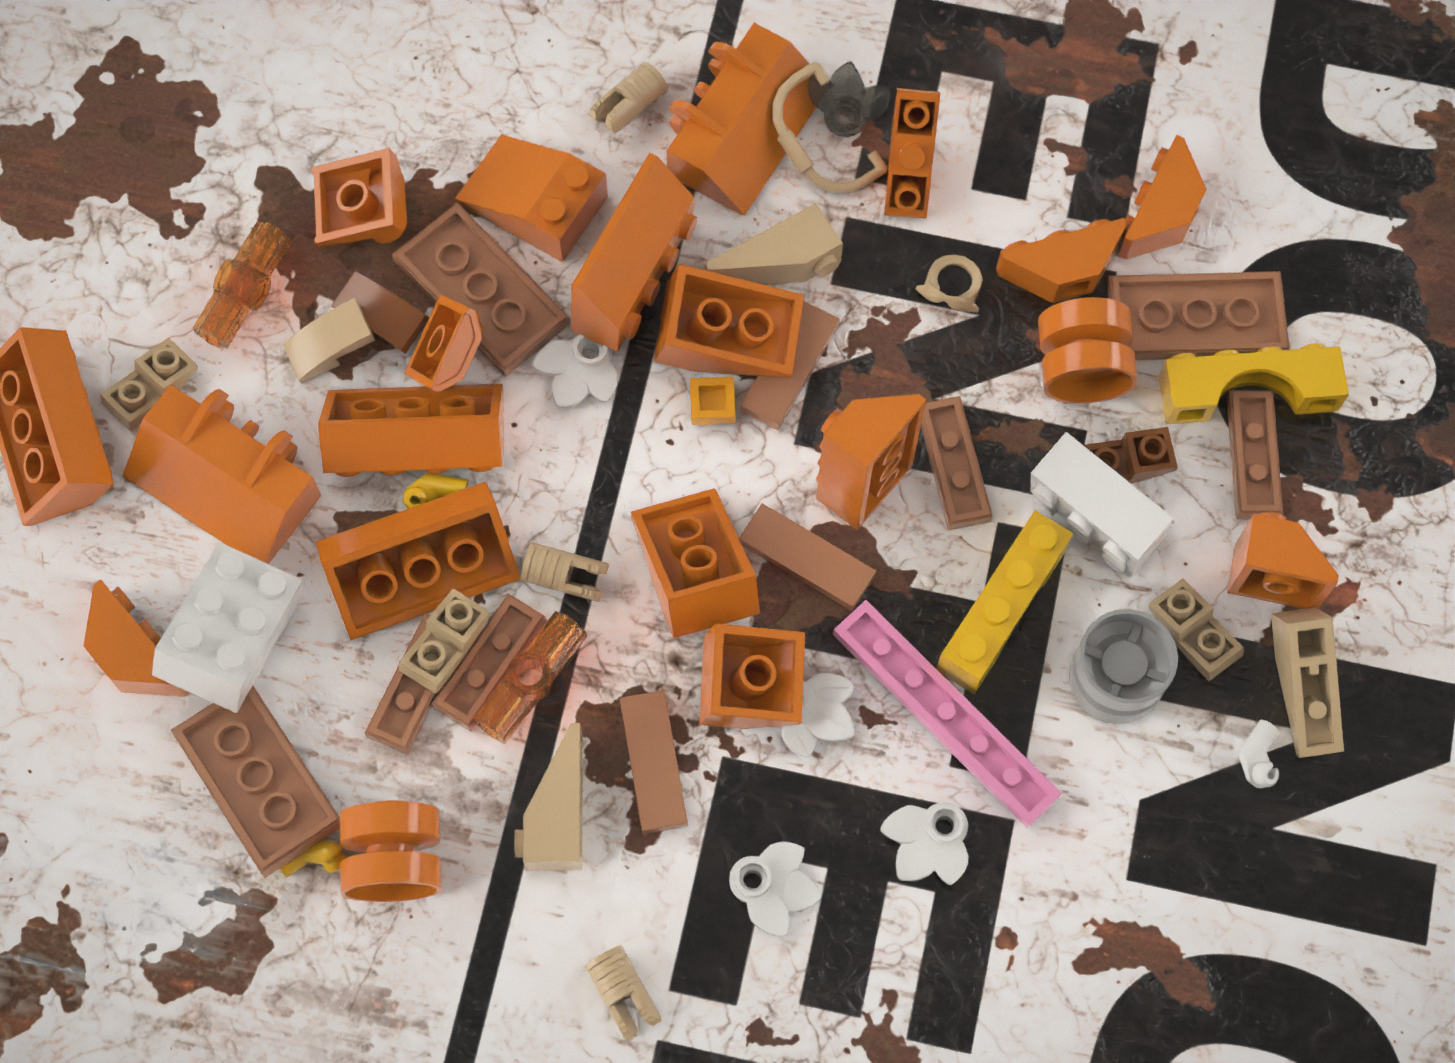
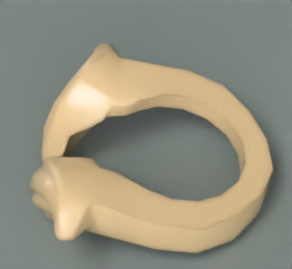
[916,255,983,312]

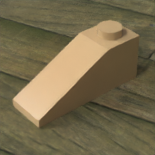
[705,203,843,285]
[1271,607,1344,758]
[514,723,582,871]

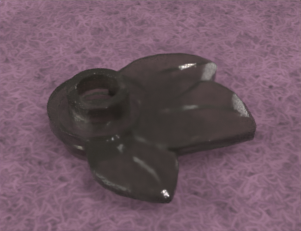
[808,61,890,137]

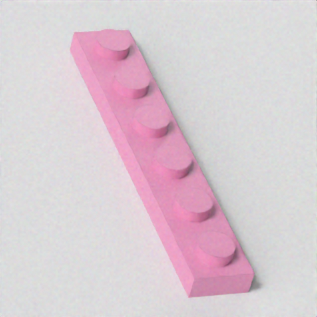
[833,600,1062,829]

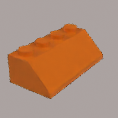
[571,153,698,352]
[0,327,114,526]
[318,383,504,477]
[815,394,927,531]
[315,482,521,640]

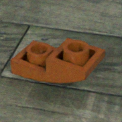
[331,271,429,354]
[1083,427,1178,484]

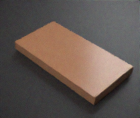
[392,202,571,377]
[1107,271,1290,360]
[171,685,340,878]

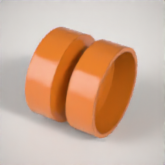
[1038,297,1137,404]
[340,800,441,902]

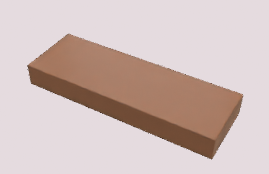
[740,301,840,431]
[1226,390,1283,519]
[921,396,993,531]
[739,503,876,612]
[432,594,547,732]
[365,613,440,755]
[619,690,688,834]

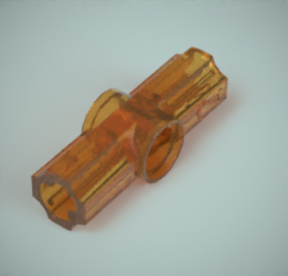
[193,221,291,349]
[472,611,587,744]

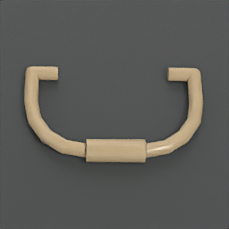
[772,62,888,193]

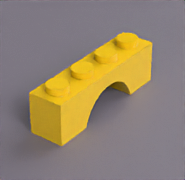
[1158,343,1349,424]
[936,510,1074,694]

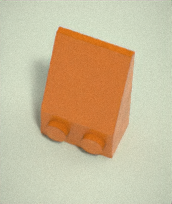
[455,134,608,262]
[653,264,804,378]
[631,488,760,638]

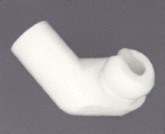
[1239,720,1279,788]

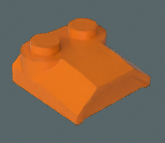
[311,148,407,247]
[404,294,483,393]

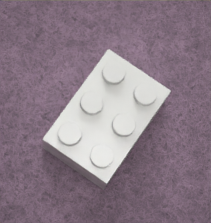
[1031,432,1174,576]
[152,542,302,713]

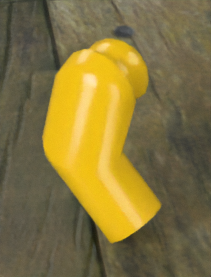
[403,473,468,509]
[280,838,346,878]

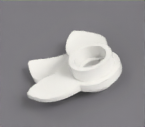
[532,334,618,408]
[782,673,855,758]
[880,802,968,885]
[729,842,822,936]

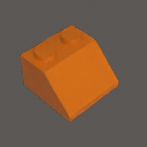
[1227,512,1339,609]
[699,623,805,729]

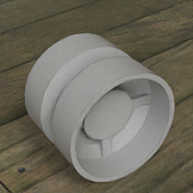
[1069,609,1178,724]

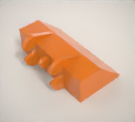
[666,23,830,215]
[122,384,321,564]

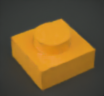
[690,376,736,425]

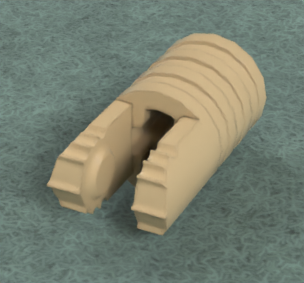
[589,61,668,134]
[521,542,609,602]
[584,945,662,1042]

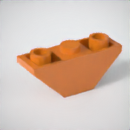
[884,88,940,219]
[1118,134,1207,260]
[996,218,1127,303]
[83,579,190,697]

